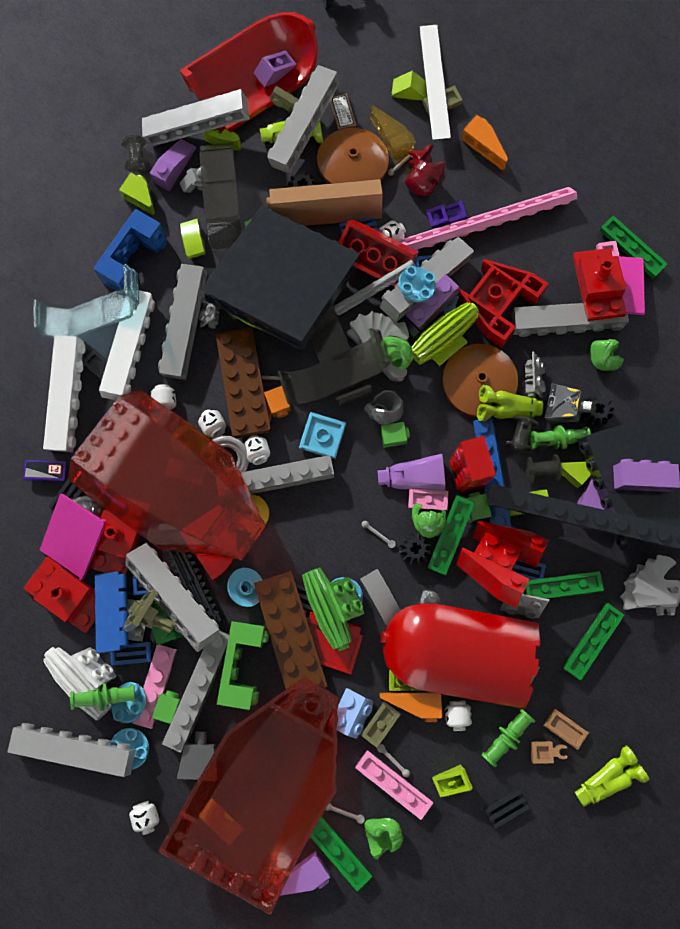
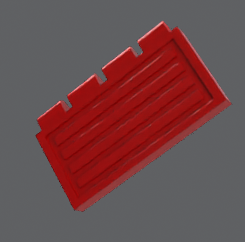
[303,608,363,674]

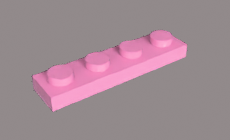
[133,645,177,729]
[355,750,433,820]

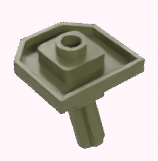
[123,589,175,633]

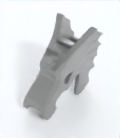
[347,311,409,382]
[620,555,680,616]

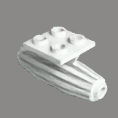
[44,647,116,721]

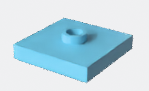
[299,412,346,459]

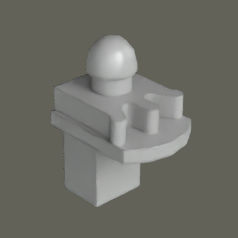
[180,167,209,193]

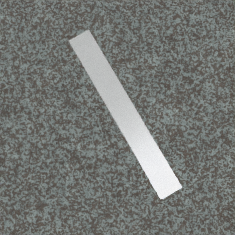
[420,25,451,139]

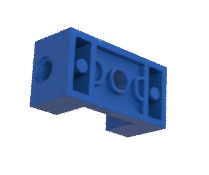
[93,209,167,298]

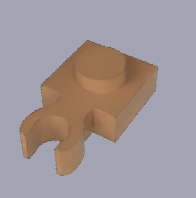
[531,741,568,764]

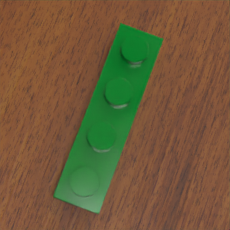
[599,216,667,279]
[427,495,475,575]
[524,571,604,599]
[563,603,624,680]
[302,811,373,891]

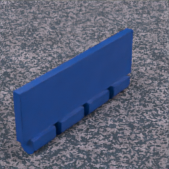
[95,572,129,654]

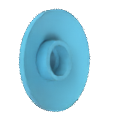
[228,568,262,607]

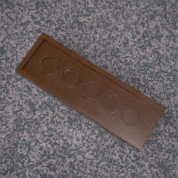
[216,327,271,438]
[254,571,328,699]

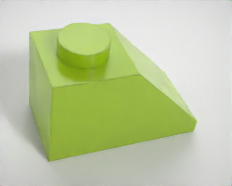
[119,173,155,215]

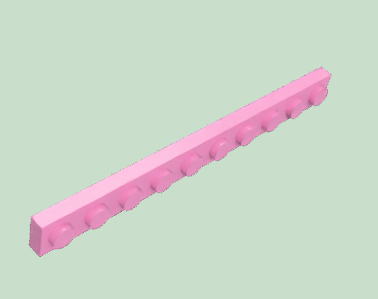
[401,187,577,250]

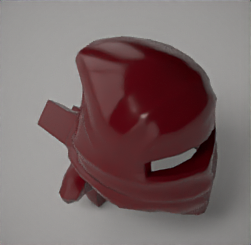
[404,144,445,196]

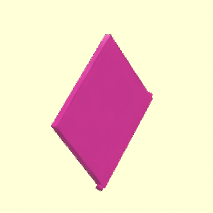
[618,256,645,315]
[40,494,106,581]

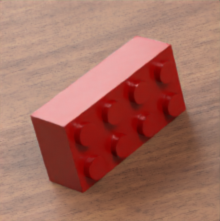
[339,219,419,287]
[449,436,496,494]

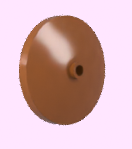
[317,128,389,184]
[442,344,518,418]

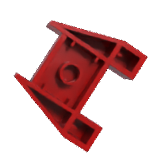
[458,259,549,348]
[457,521,549,608]

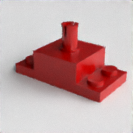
[572,248,627,322]
[89,494,151,575]
[23,556,96,634]

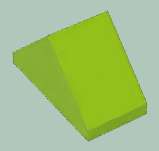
[392,71,427,101]
[556,462,591,488]
[432,765,473,797]

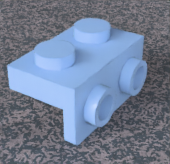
[329,688,374,738]

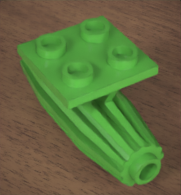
[302,568,365,652]

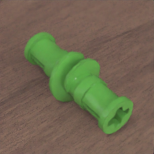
[530,425,591,449]
[70,683,135,711]
[482,708,535,767]

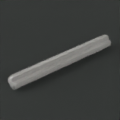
[334,260,416,315]

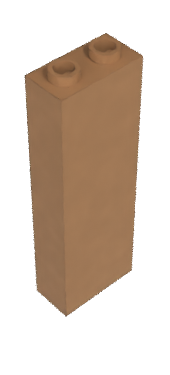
[266,179,382,226]

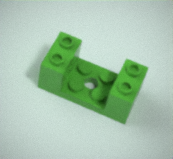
[217,621,269,710]

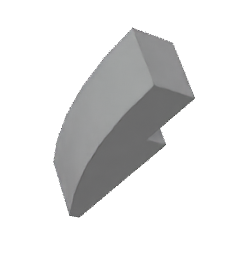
[360,569,401,626]

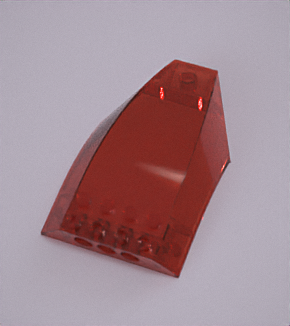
[69,389,267,560]
[158,677,339,915]

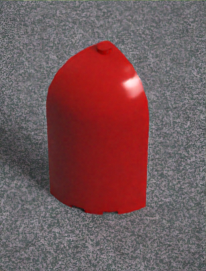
[179,12,319,133]
[380,603,540,709]

